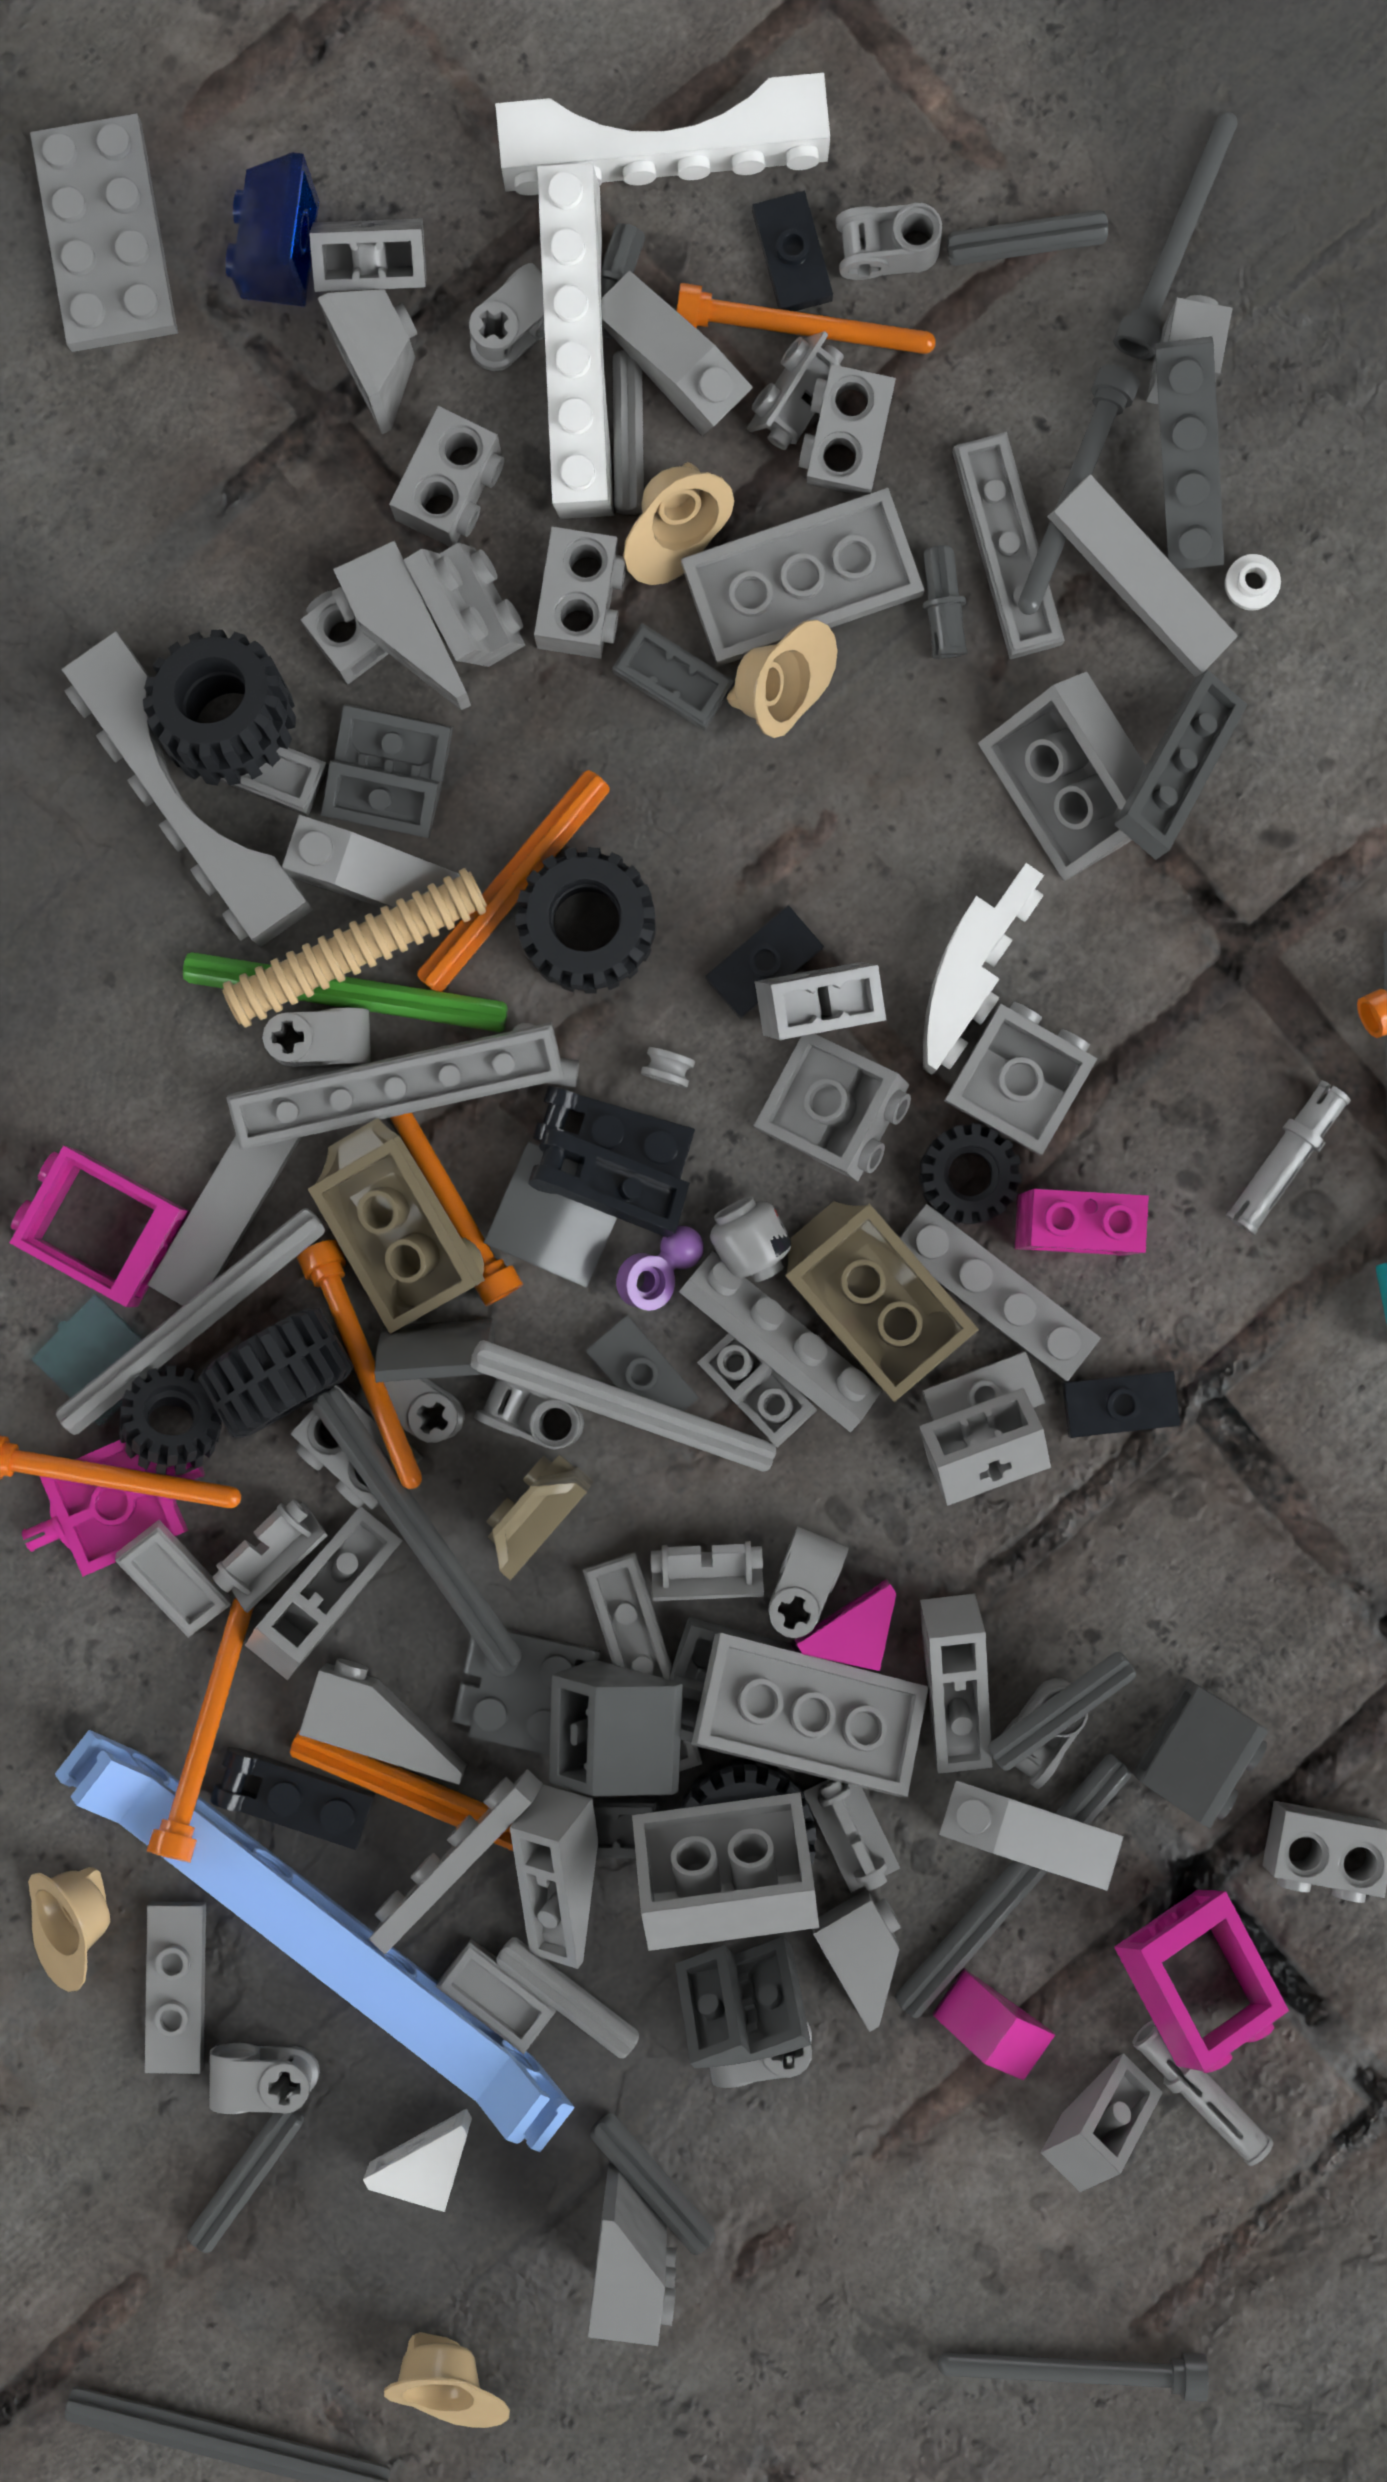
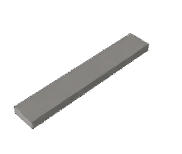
[226,1022,564,1150]

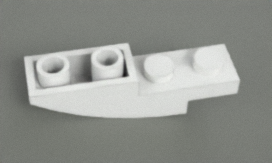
[923,863,1044,1075]

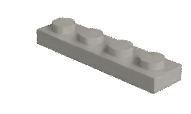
[899,1204,1101,1382]
[679,1251,882,1433]
[369,1769,543,1954]

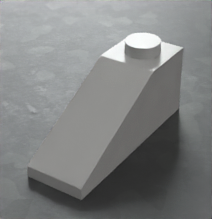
[601,270,753,436]
[331,541,471,710]
[282,815,460,928]
[245,1507,403,1680]
[920,1594,992,1774]
[299,1659,467,1785]
[939,1781,1124,1891]
[510,1785,598,1969]

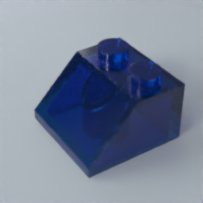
[226,152,320,307]

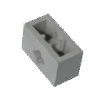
[309,218,427,292]
[919,1388,1051,1506]

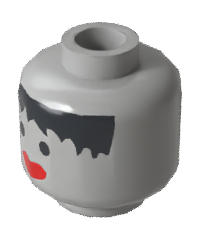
[710,1196,791,1282]

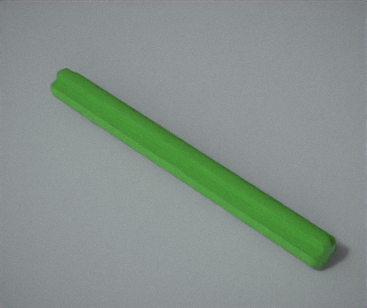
[183,952,508,1032]

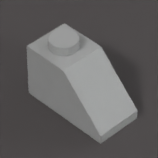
[812,1889,902,2032]
[1040,2053,1163,2192]

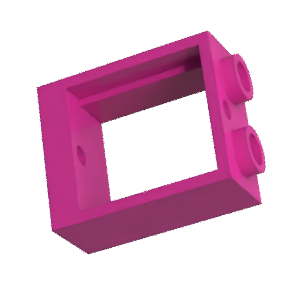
[9,1145,190,1307]
[1015,1189,1149,1256]
[1114,1889,1289,2073]

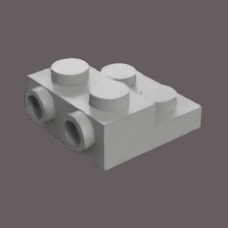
[403,543,525,667]
[944,1002,1098,1156]
[754,1034,911,1182]

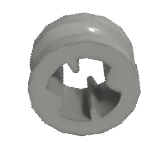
[641,1047,695,1088]

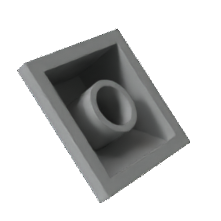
[318,289,417,434]

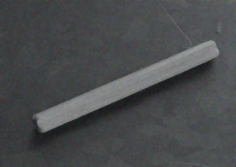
[56,1208,325,1435]
[470,1340,776,1472]

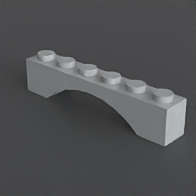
[61,631,314,947]

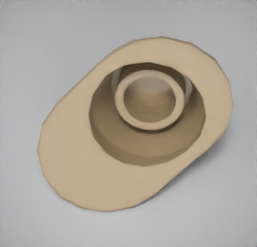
[623,462,734,585]
[727,620,838,738]
[28,1867,110,1992]
[384,2332,510,2428]

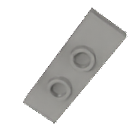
[145,1901,206,2074]

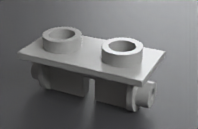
[747,331,844,450]
[212,1499,328,1613]
[651,1541,764,1601]
[803,1779,900,1892]

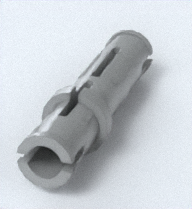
[1225,1080,1351,1235]
[1132,2020,1273,2166]

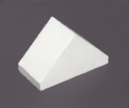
[363,2109,472,2212]

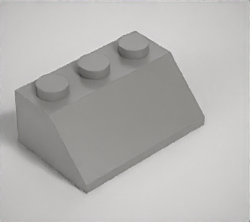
[978,671,1146,881]
[632,1792,819,1951]
[588,2163,677,2346]

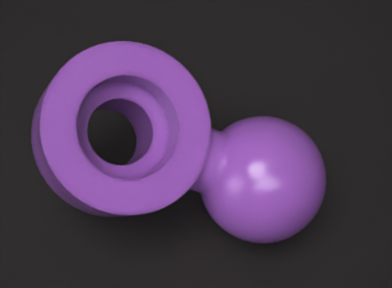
[616,1226,704,1311]

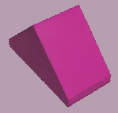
[795,1579,896,1671]
[933,1968,1055,2080]

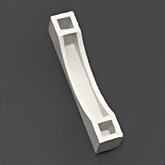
[495,73,830,195]
[537,162,614,519]

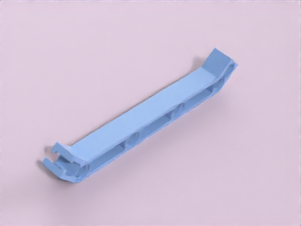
[55,1730,575,2152]

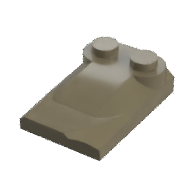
[308,1118,485,1334]
[785,1201,979,1402]
[486,1454,594,1581]

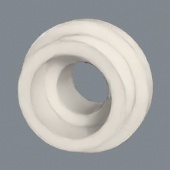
[1225,554,1281,611]

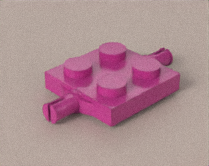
[22,1440,205,1577]

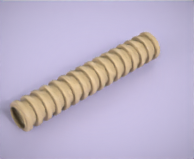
[222,868,487,1028]

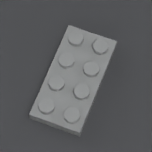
[30,113,178,352]
[681,488,924,667]
[691,1633,929,1797]

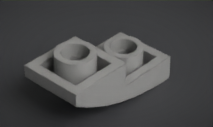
[697,1333,817,1448]

